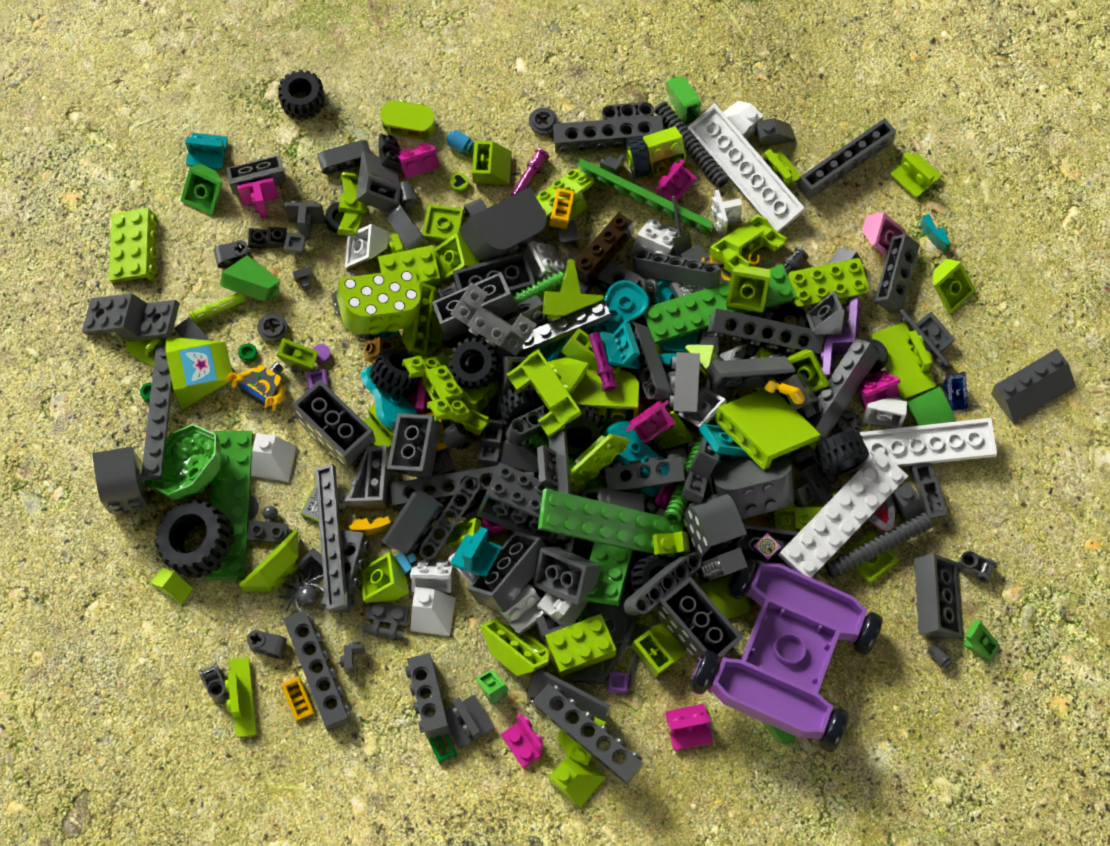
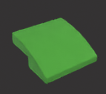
[907,387,956,426]

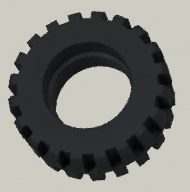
[155,499,235,578]

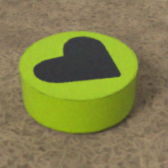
[450,173,469,193]

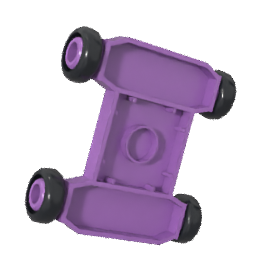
[689,556,883,752]

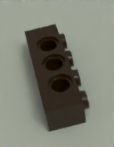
[575,212,634,286]

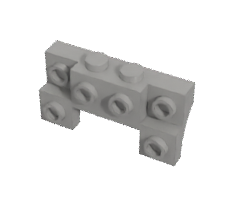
[451,282,537,356]

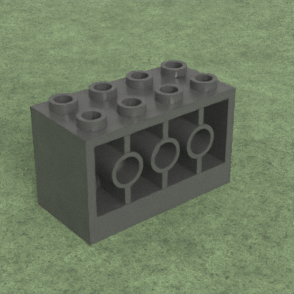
[476,462,572,547]

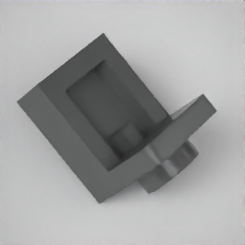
[340,642,365,674]

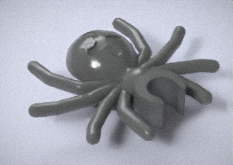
[279,567,325,612]

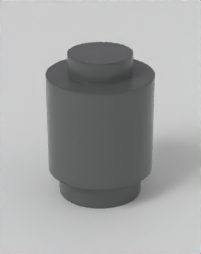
[399,181,418,210]

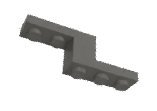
[682,435,719,504]

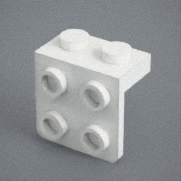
[632,219,678,255]

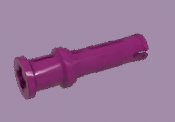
[511,148,550,196]
[588,332,619,392]

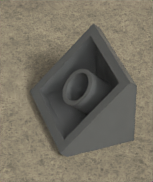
[805,290,844,334]

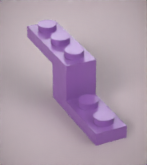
[821,296,861,380]

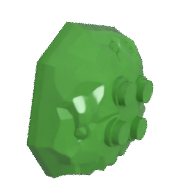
[145,424,221,501]

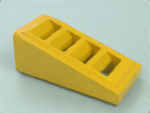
[549,188,575,229]
[280,677,315,721]

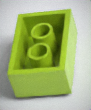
[378,245,441,289]
[545,614,616,677]

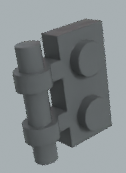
[363,602,410,640]

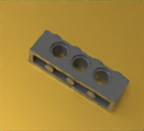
[874,234,920,312]
[471,295,549,346]
[605,454,687,491]
[322,530,370,613]
[405,653,450,739]

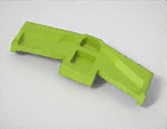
[337,172,367,237]

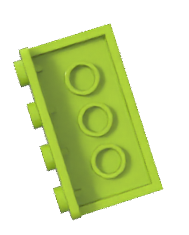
[109,207,158,284]

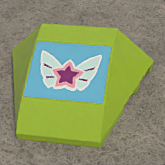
[166,337,233,410]

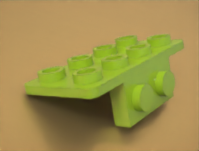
[536,169,595,221]
[788,258,869,308]
[871,323,936,400]
[569,434,630,492]

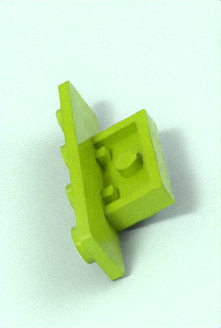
[225,657,256,738]

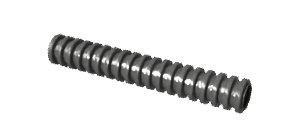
[654,102,729,188]
[826,513,932,579]

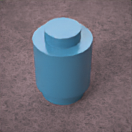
[446,130,474,154]

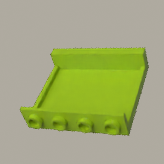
[714,389,821,470]

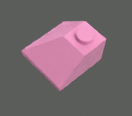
[862,212,906,256]

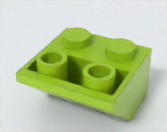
[643,127,687,178]
[472,141,512,185]
[631,622,687,678]

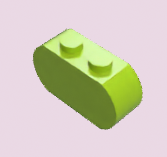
[380,100,435,140]

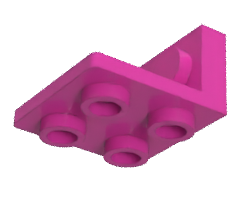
[501,713,544,769]

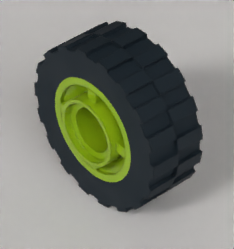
[626,136,649,178]

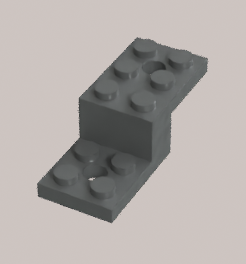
[82,293,180,341]

